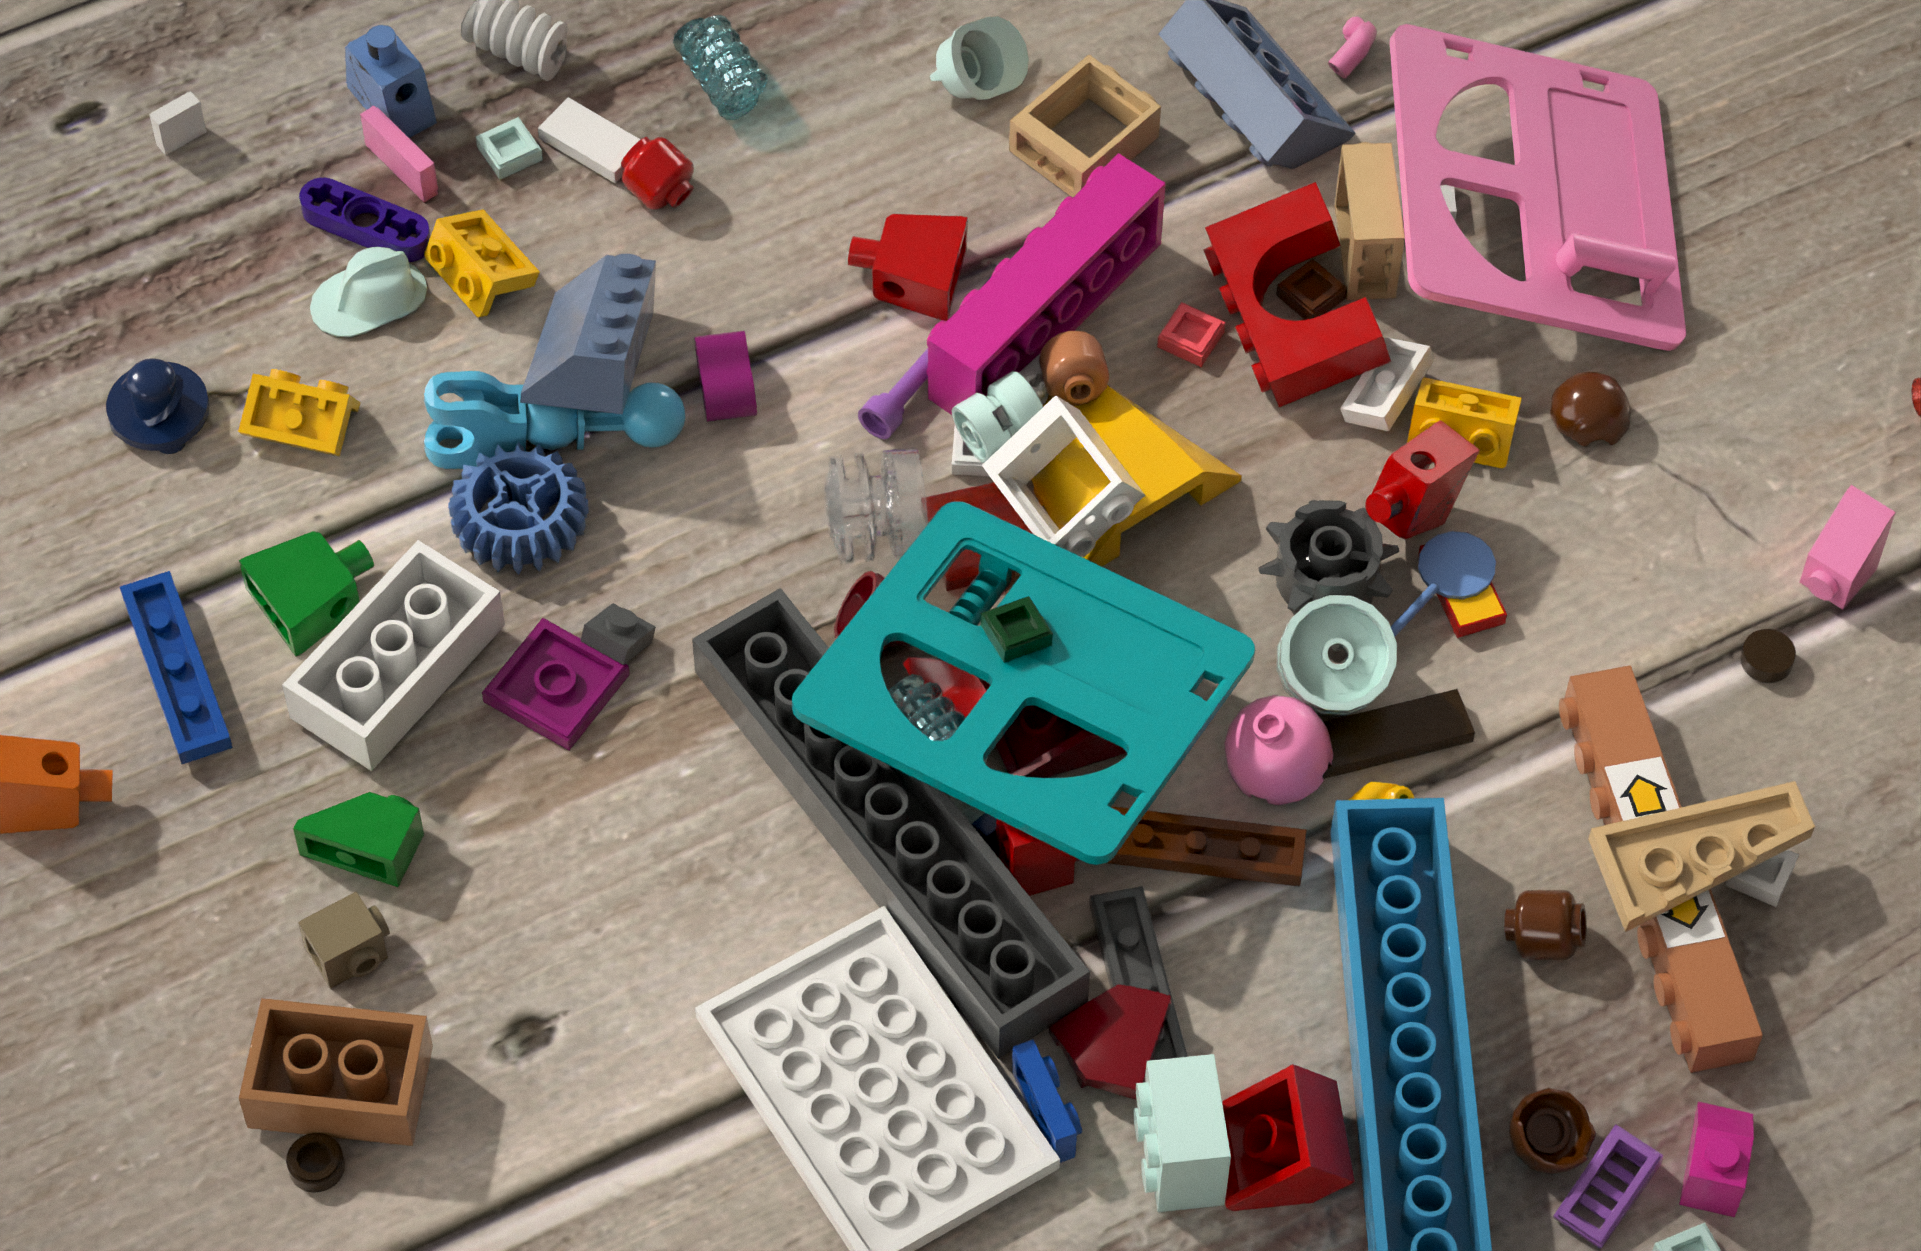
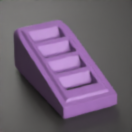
[1553,1124,1663,1249]

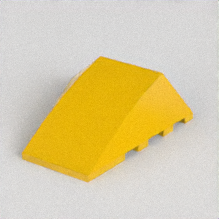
[1031,385,1242,567]

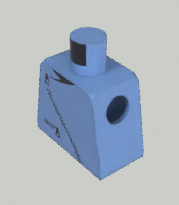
[345,25,437,138]

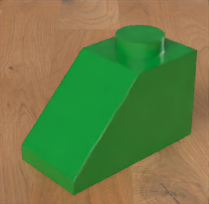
[293,792,424,887]

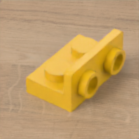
[424,209,540,318]
[238,369,361,457]
[1407,377,1522,468]

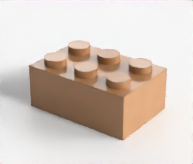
[239,998,433,1146]

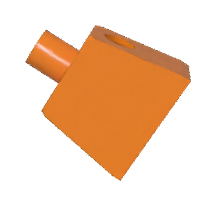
[0,735,113,834]

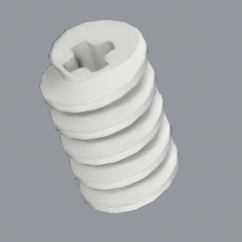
[461,0,568,81]

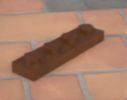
[1107,806,1307,887]

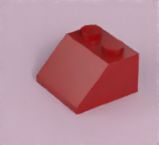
[1222,1064,1355,1211]

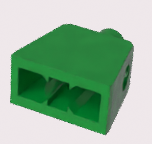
[239,531,374,657]

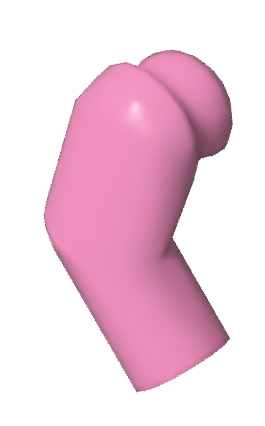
[1328,16,1377,79]

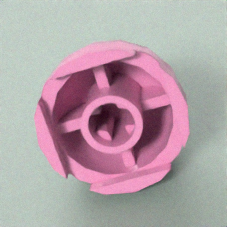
[1224,695,1334,805]

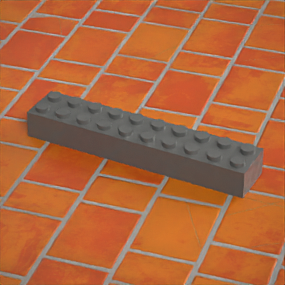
[692,588,1090,1059]

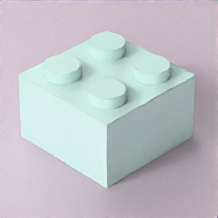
[1134,1054,1231,1212]

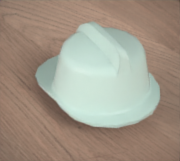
[930,16,1029,100]
[310,247,427,337]

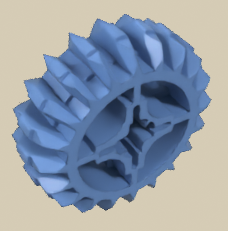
[448,441,589,575]

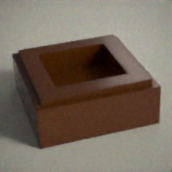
[1276,258,1347,320]

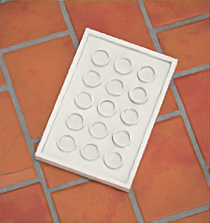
[695,906,1060,1251]

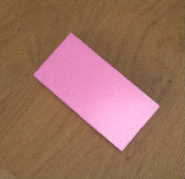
[360,106,438,203]

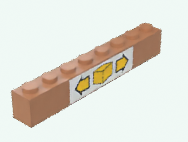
[1559,665,1763,1073]

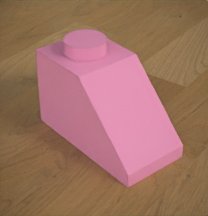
[1800,485,1896,610]

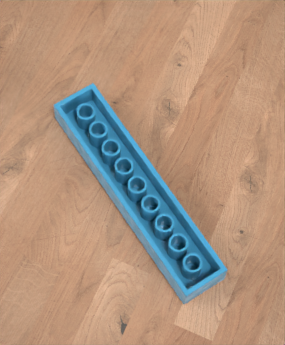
[1331,798,1492,1251]

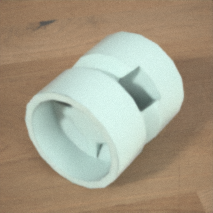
[952,371,1043,463]

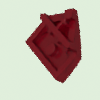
[1049,984,1172,1100]

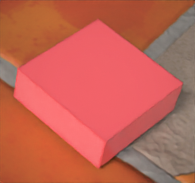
[1157,302,1226,367]

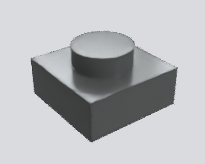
[581,603,656,665]

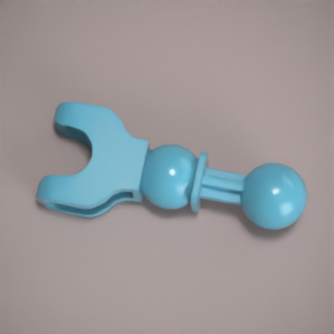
[424,371,685,469]

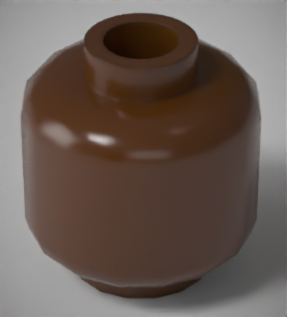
[1504,890,1587,960]

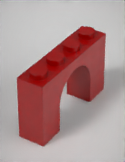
[1203,182,1391,407]

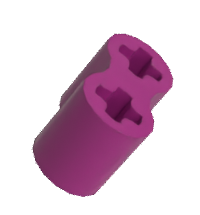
[694,331,757,422]

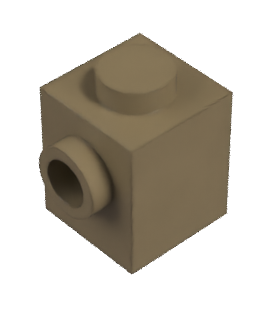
[298,891,390,989]

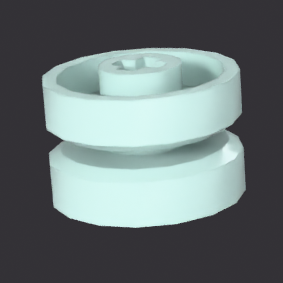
[1276,595,1397,717]

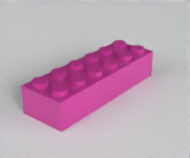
[927,153,1166,415]

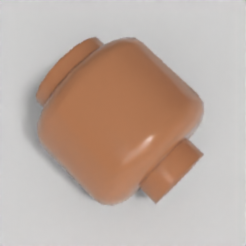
[1039,331,1110,406]

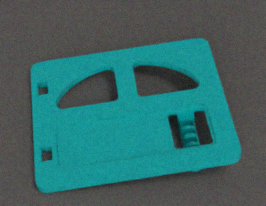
[792,501,1255,865]

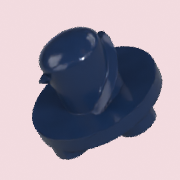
[106,358,209,454]

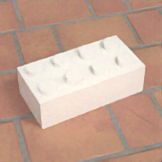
[282,540,505,771]

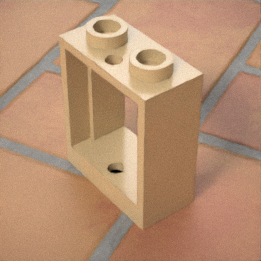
[1009,55,1161,197]
[1334,142,1405,300]

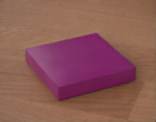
[482,618,630,751]

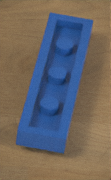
[120,571,233,764]

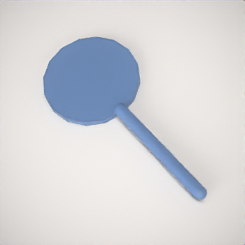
[1391,531,1496,637]

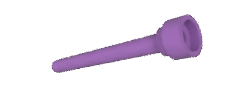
[858,277,991,439]

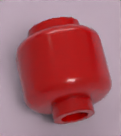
[621,137,694,210]

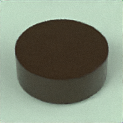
[1740,629,1796,683]
[286,1133,345,1192]

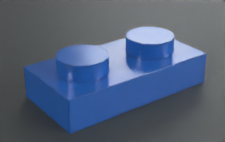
[1012,1039,1082,1163]

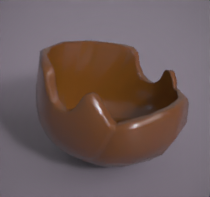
[1550,371,1631,447]
[1509,1088,1596,1175]

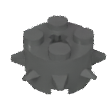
[1258,500,1399,615]

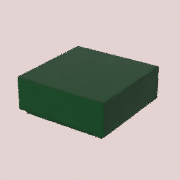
[980,596,1053,663]

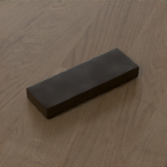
[1323,689,1475,779]

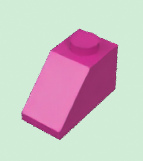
[1679,1101,1754,1217]

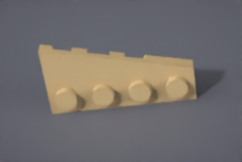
[1588,781,1815,932]

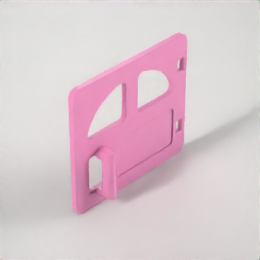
[1390,24,1686,351]

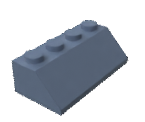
[1158,0,1356,169]
[520,254,656,414]

